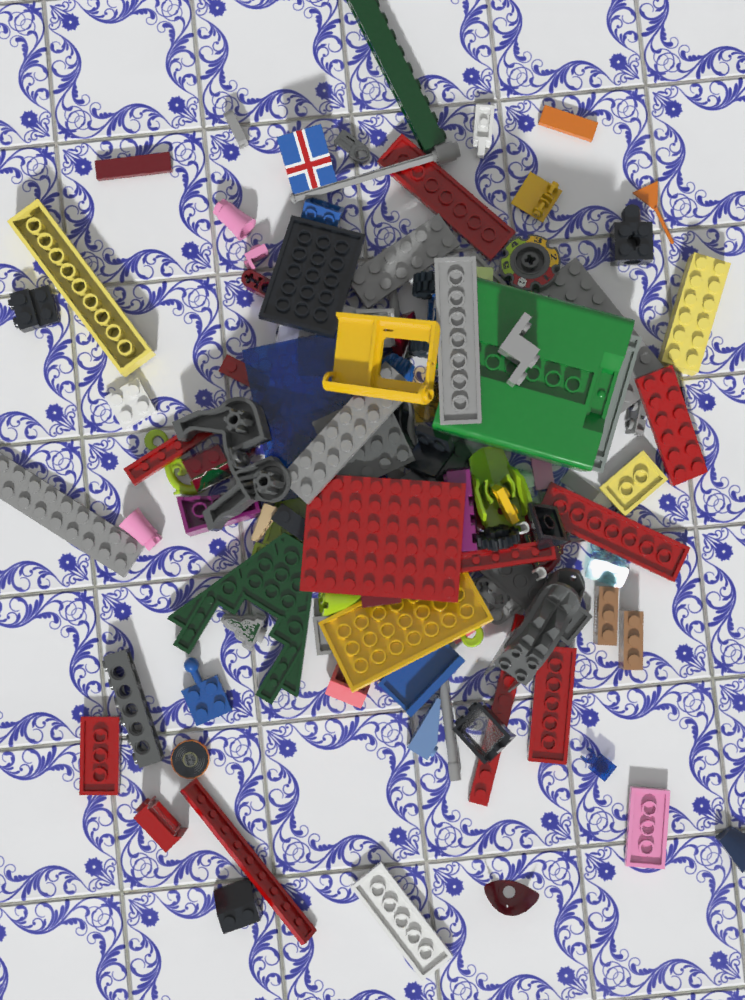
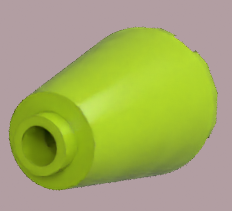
[318,592,361,617]

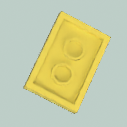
[599,450,668,516]

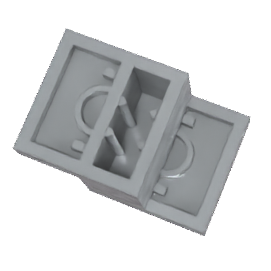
[498,312,540,388]

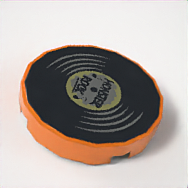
[171,739,210,779]

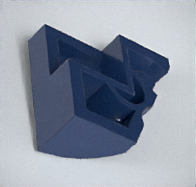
[715,826,745,873]

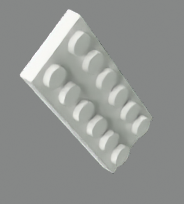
[350,861,453,981]

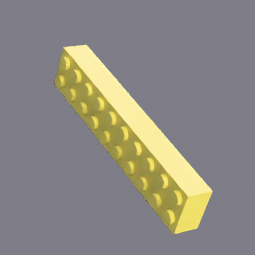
[7,199,156,377]

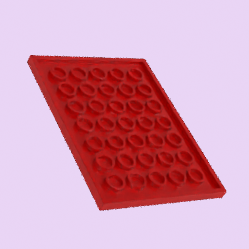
[300,475,466,603]

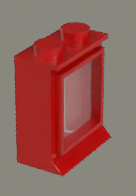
[133,796,188,853]

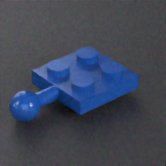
[181,657,233,726]

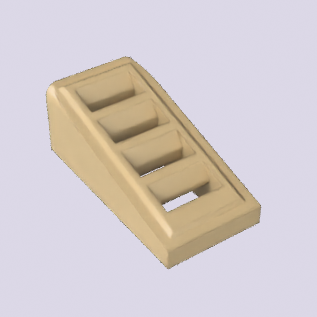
[251,503,278,542]

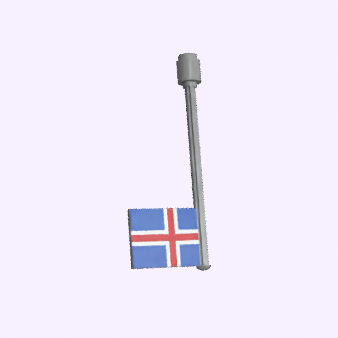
[276,124,461,204]

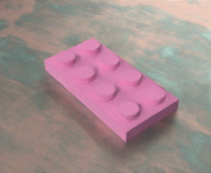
[624,786,670,869]

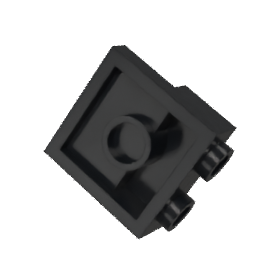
[8,285,60,333]

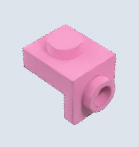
[243,244,269,272]

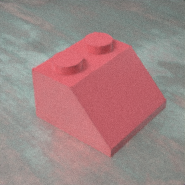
[325,663,371,709]

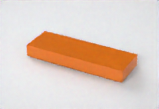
[538,105,598,142]

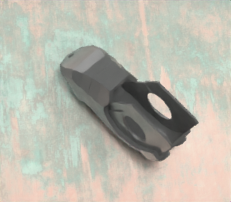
[484,568,585,692]

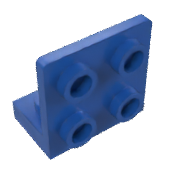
[301,197,345,227]

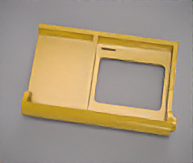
[322,312,440,405]

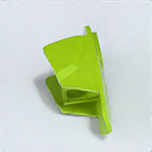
[469,447,532,532]

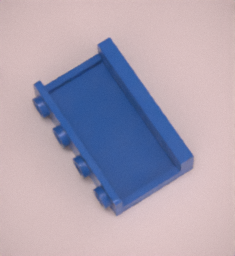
[377,644,465,717]

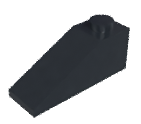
[271,503,305,542]

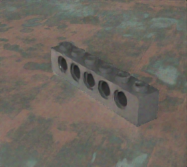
[102,648,165,768]

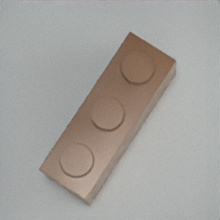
[593,586,619,646]
[618,610,644,670]

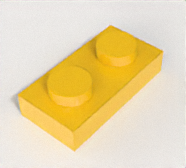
[490,484,519,525]

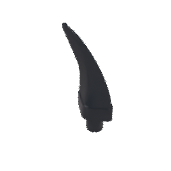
[393,402,415,450]

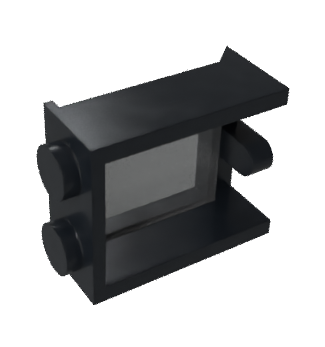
[452,702,516,764]

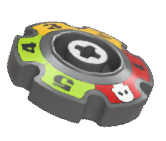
[499,234,561,292]

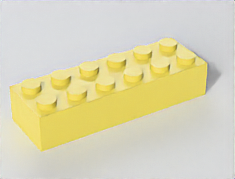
[658,252,731,376]

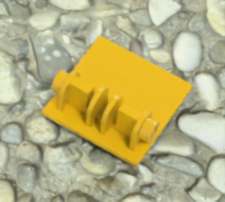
[511,171,562,223]

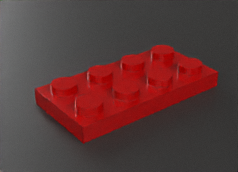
[79,716,121,795]

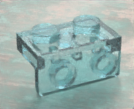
[585,549,630,588]

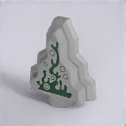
[220,613,267,651]

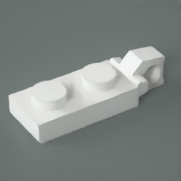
[472,103,495,159]

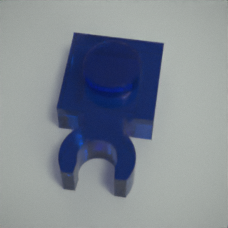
[580,747,617,782]

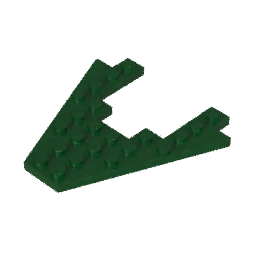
[167,532,313,705]

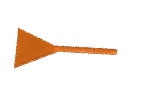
[633,181,674,244]

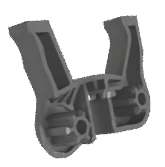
[172,397,292,532]

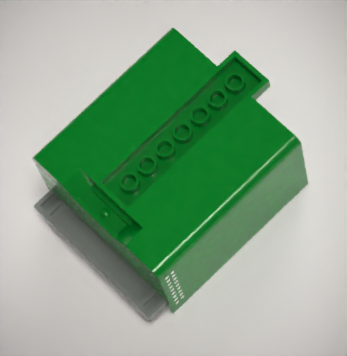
[432,277,642,473]

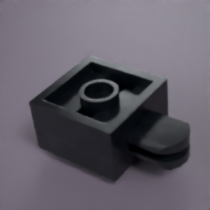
[610,204,654,266]

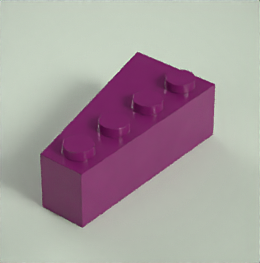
[443,466,478,552]
[176,495,262,537]

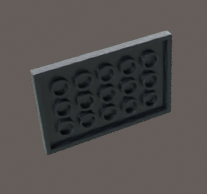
[258,215,366,339]

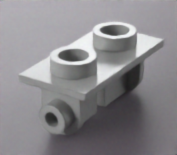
[625,399,647,437]

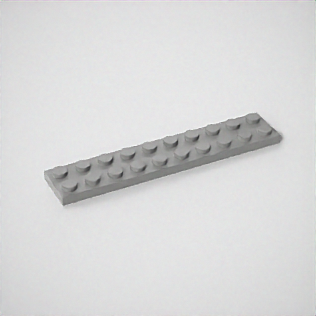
[0,453,145,578]

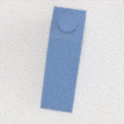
[407,695,441,760]

